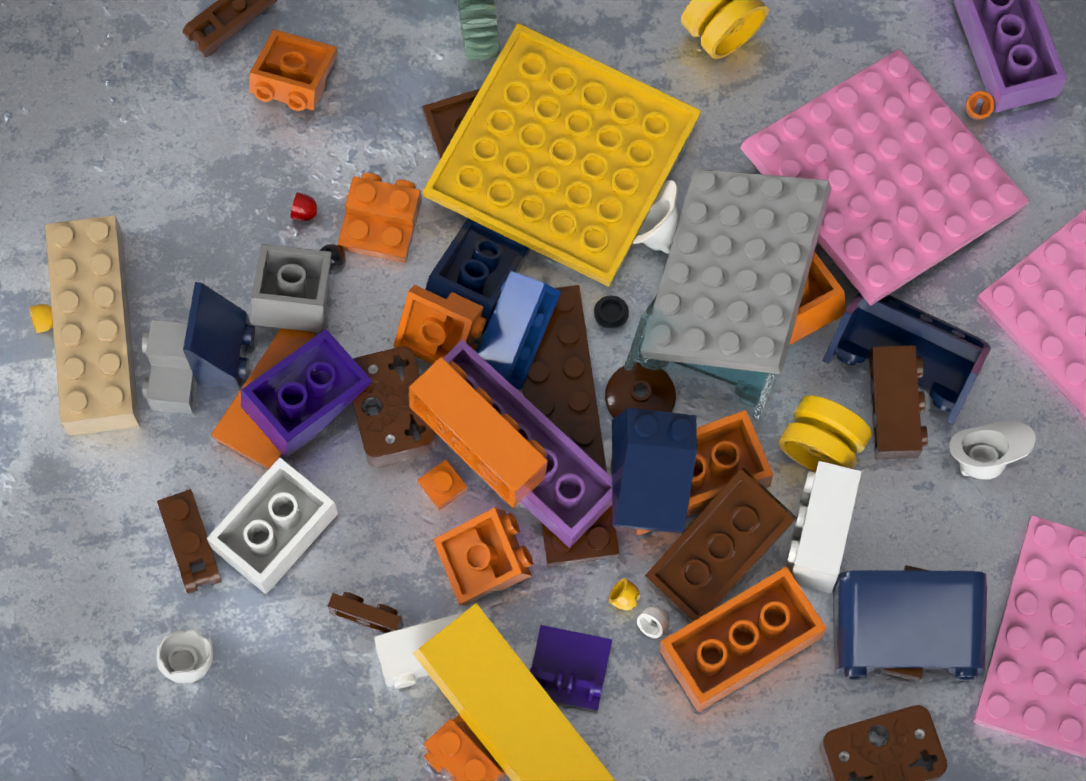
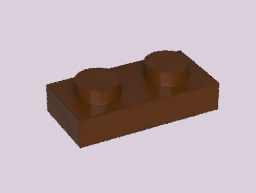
[327,592,404,634]

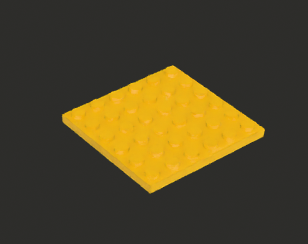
[423,23,702,287]

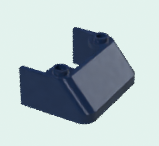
[822,293,991,424]

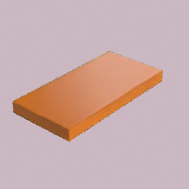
[211,328,316,470]

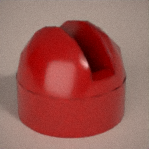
[290,192,317,222]

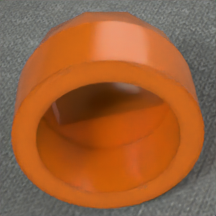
[965,91,994,120]

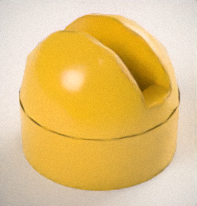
[29,304,53,334]
[608,578,641,611]

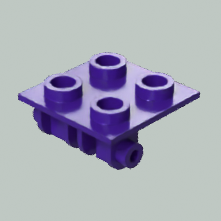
[530,625,612,711]

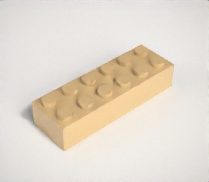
[45,215,140,436]

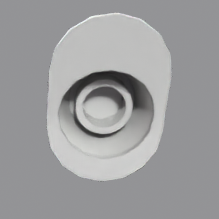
[632,180,681,254]
[949,420,1036,480]

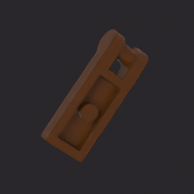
[182,0,277,57]
[157,489,222,594]

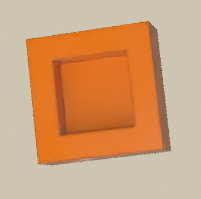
[417,459,468,511]

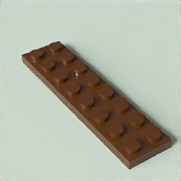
[522,285,619,567]

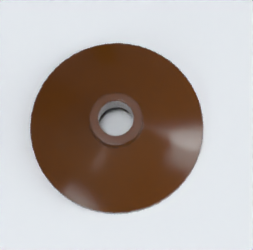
[605,362,676,418]

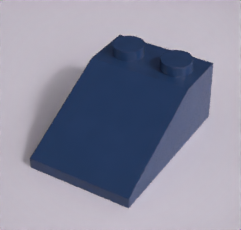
[425,218,531,334]
[183,282,255,390]
[612,408,697,533]

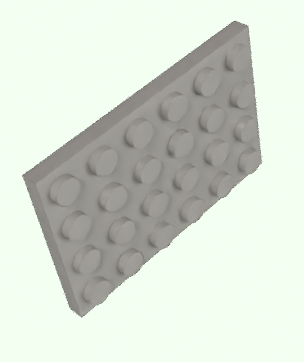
[640,169,831,374]

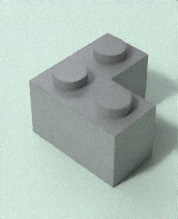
[142,320,198,414]

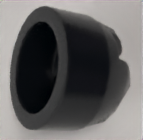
[320,244,346,274]

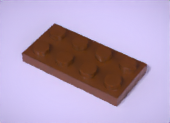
[645,468,797,621]

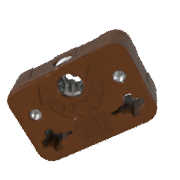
[352,347,436,468]
[819,705,947,781]

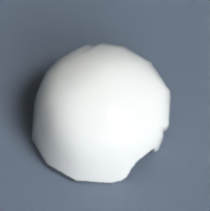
[156,629,213,683]

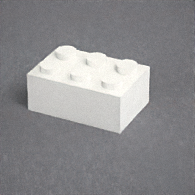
[206,457,338,594]
[785,461,862,593]

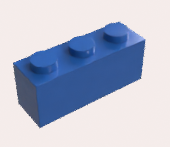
[475,271,561,390]

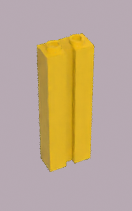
[412,603,615,781]

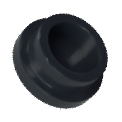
[594,296,629,330]

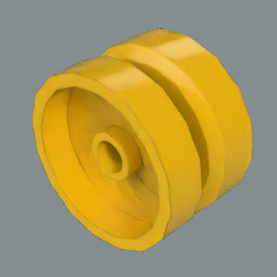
[681,0,769,60]
[778,395,872,472]

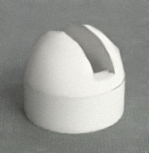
[637,605,669,638]

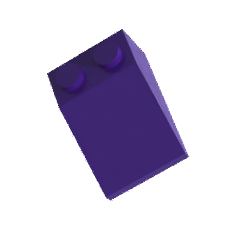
[241,329,372,458]

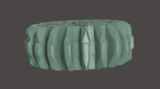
[457,0,500,61]

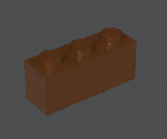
[869,346,928,460]

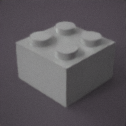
[251,244,331,333]

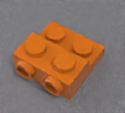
[249,29,338,111]
[337,173,422,263]
[393,285,487,365]
[433,507,533,606]
[423,714,506,781]

